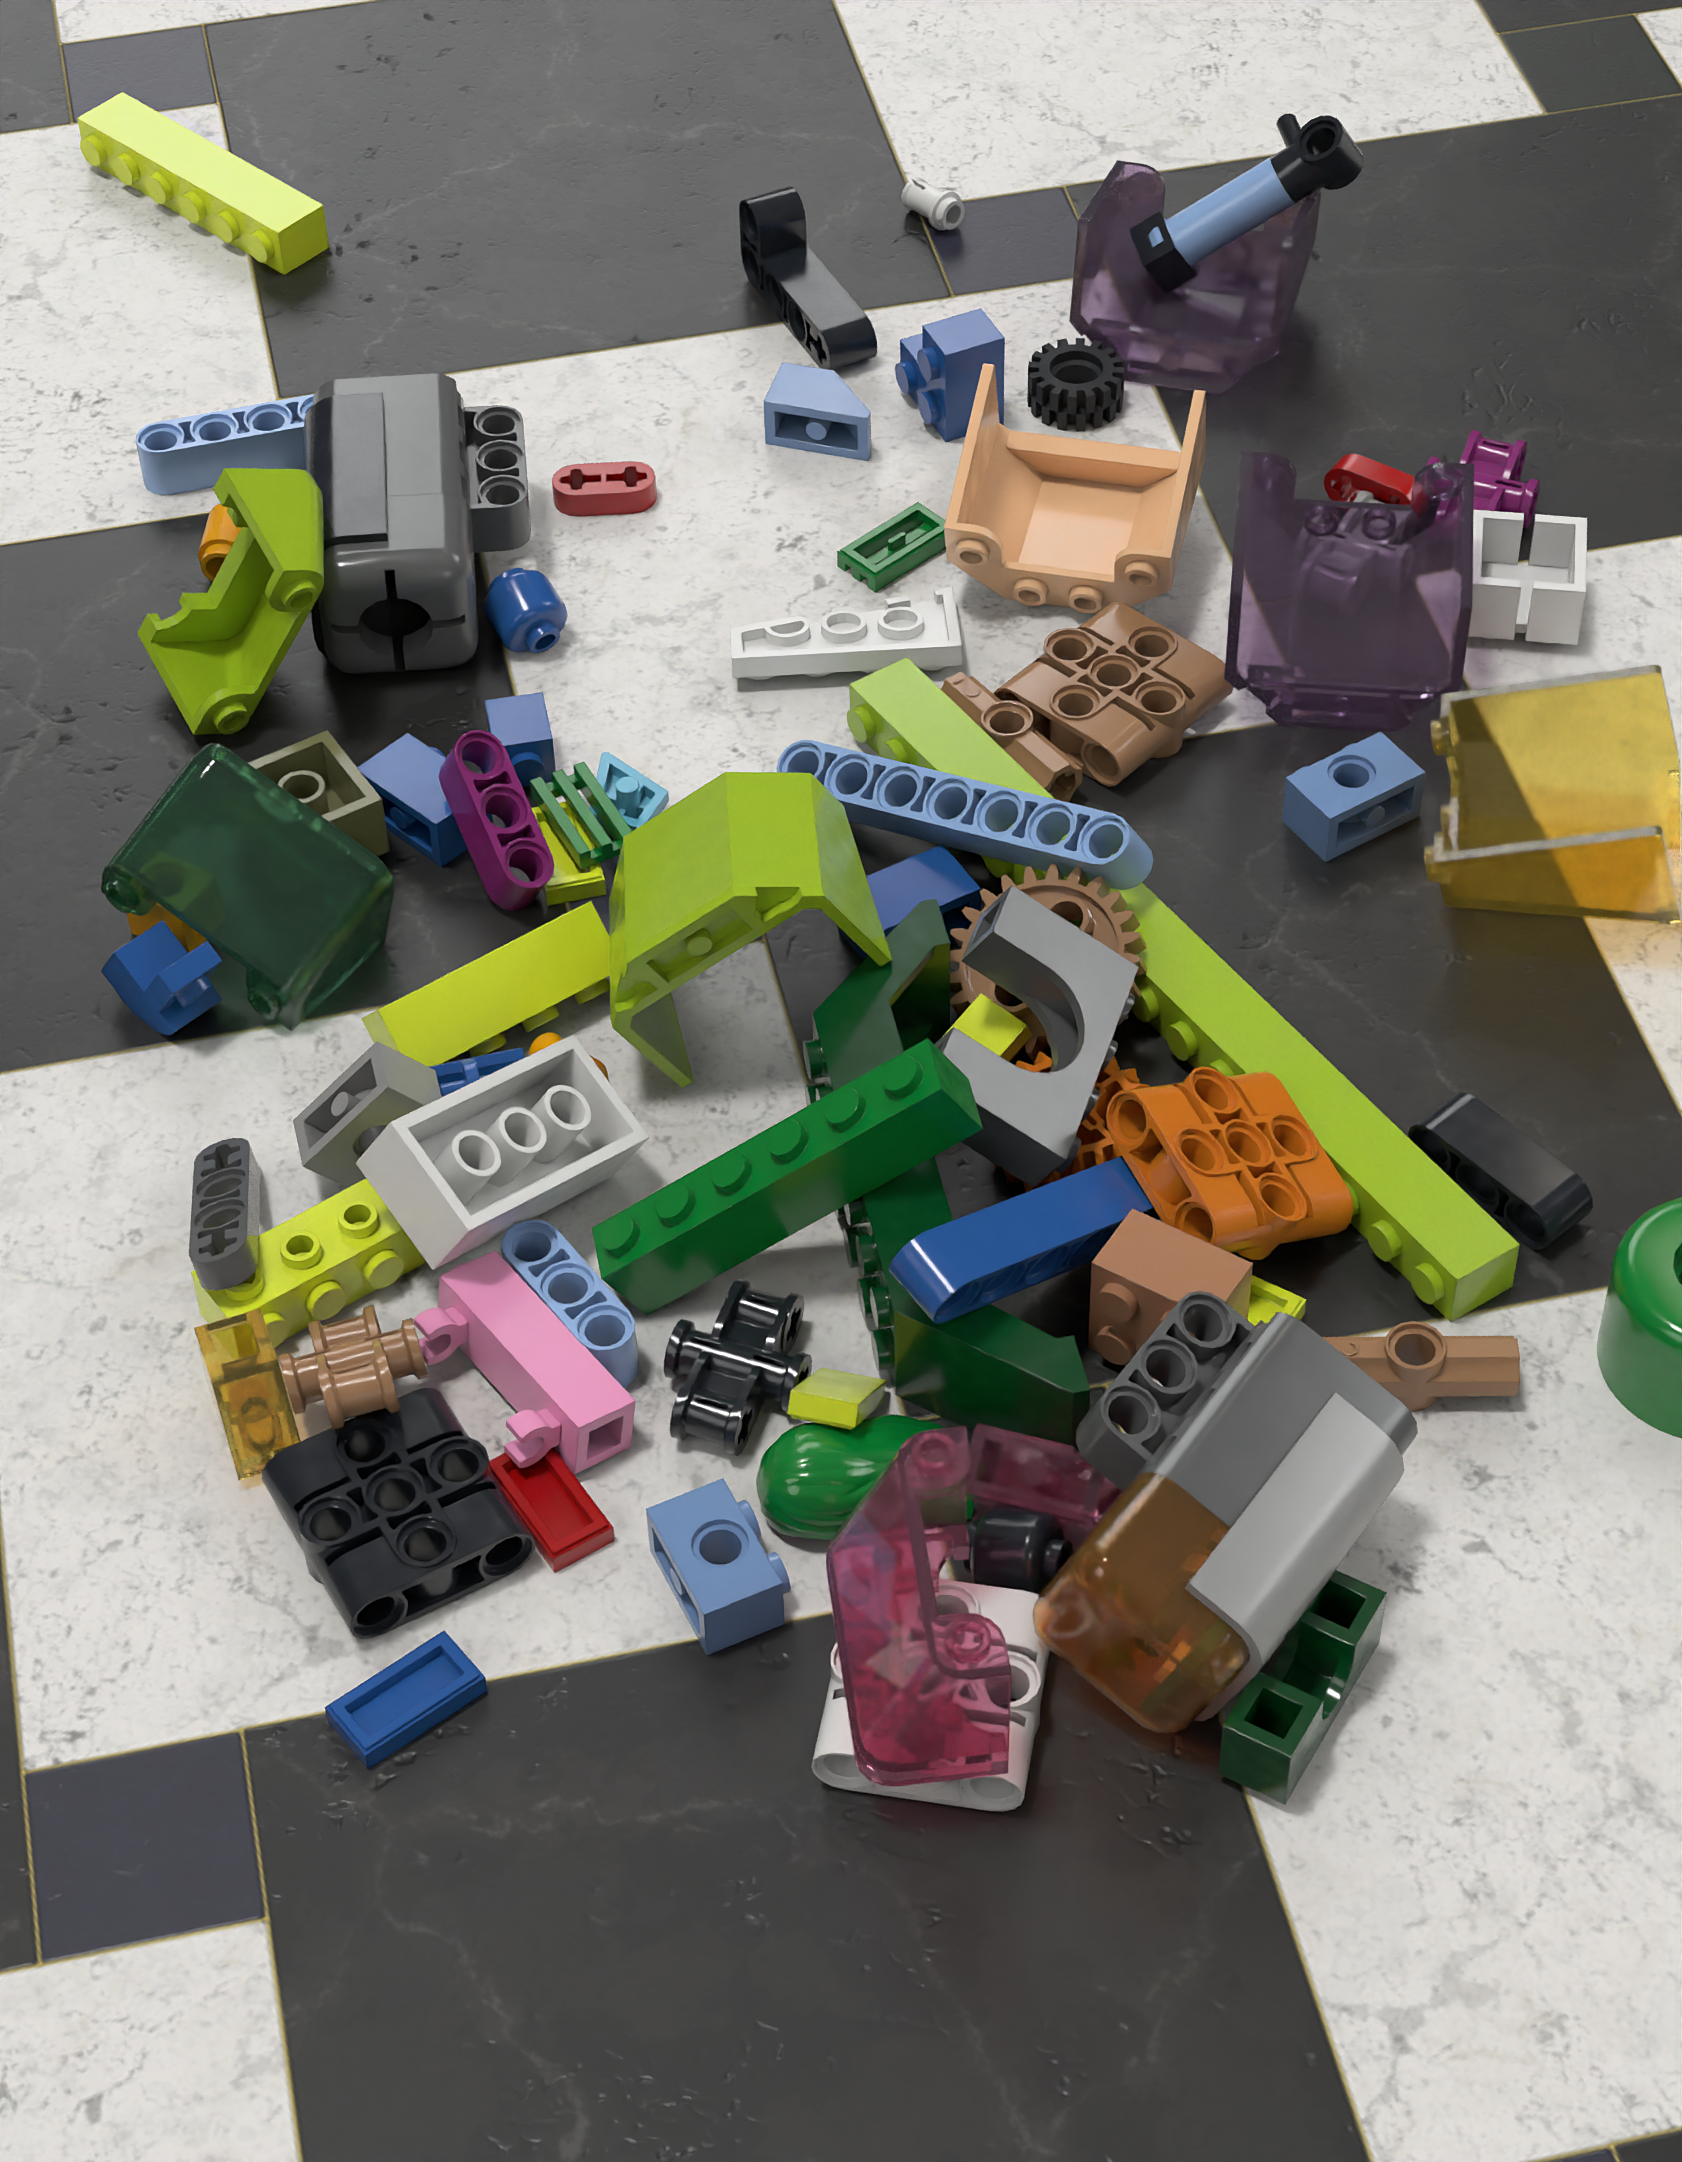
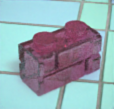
[959,1423,1121,1531]

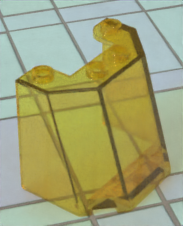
[1424,665,1682,925]

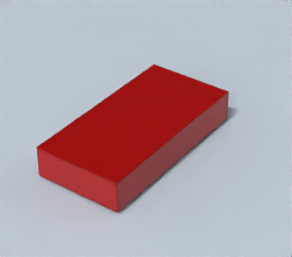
[489,1447,615,1573]

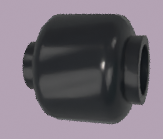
[963,1505,1074,1599]

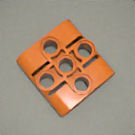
[1106,1066,1354,1260]

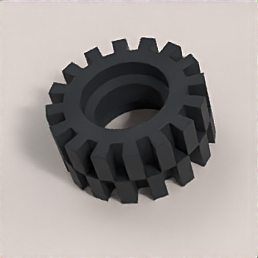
[1027,338,1125,432]

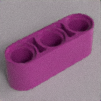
[439,730,555,911]

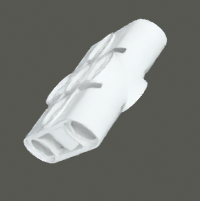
[811,1571,1056,1812]

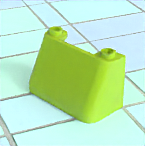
[137,468,324,735]

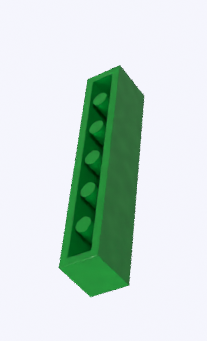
[592,1038,983,1315]

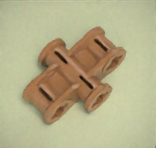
[279,1305,428,1430]

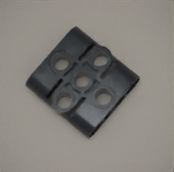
[262,1388,536,1639]

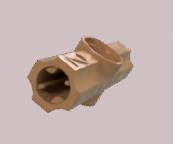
[941,671,1083,802]
[1322,1321,1520,1412]

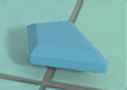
[589,752,669,831]

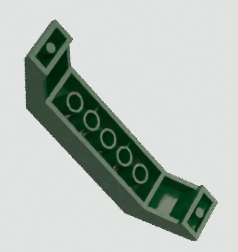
[803,899,1091,1477]

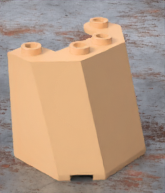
[944,363,1206,613]

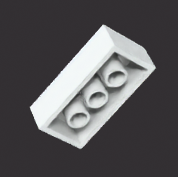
[356,1034,650,1270]

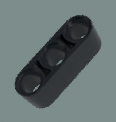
[1408,1092,1593,1250]

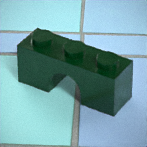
[1218,1570,1387,1805]

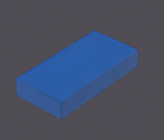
[324,1630,488,1769]

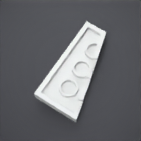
[730,586,962,680]

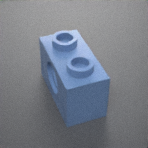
[1282,732,1426,862]
[646,1478,791,1655]

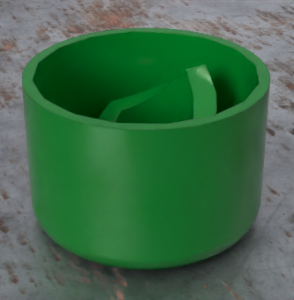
[1597,1197,1682,1438]

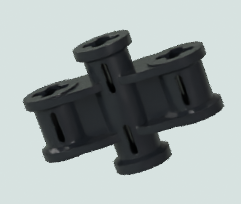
[664,1278,812,1456]

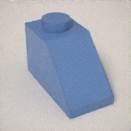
[764,362,871,461]

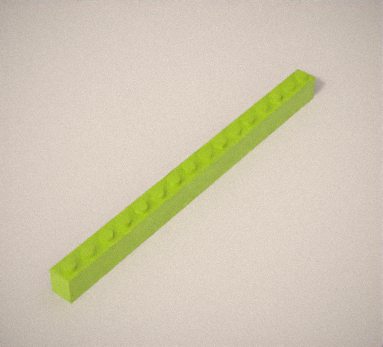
[847,657,1520,1322]

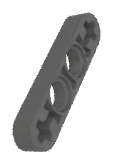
[189,1138,261,1291]

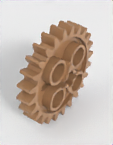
[950,864,1147,1063]

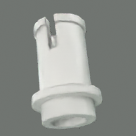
[901,177,965,231]

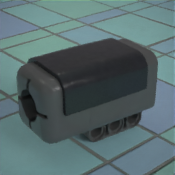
[303,373,531,675]

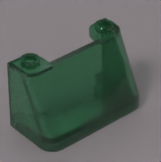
[101,743,395,1031]

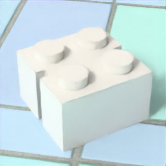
[1462,510,1587,645]

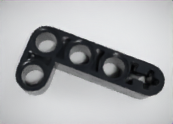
[739,186,878,370]

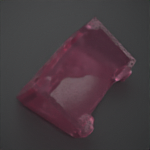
[826,1426,1012,1786]

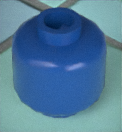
[483,568,568,653]

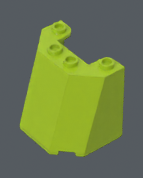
[609,772,892,1088]

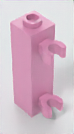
[414,1250,636,1475]

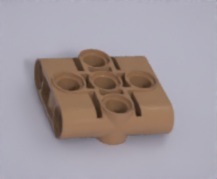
[993,602,1234,786]

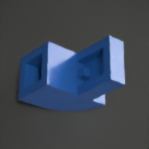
[101,920,223,1035]

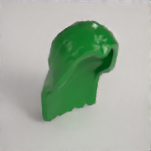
[756,1414,976,1540]

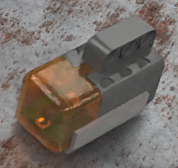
[1032,1291,1418,1734]

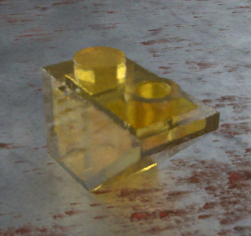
[194,1309,301,1480]

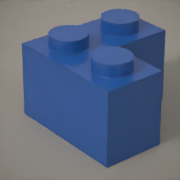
[895,308,1005,442]

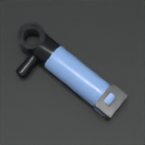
[1129,113,1364,294]

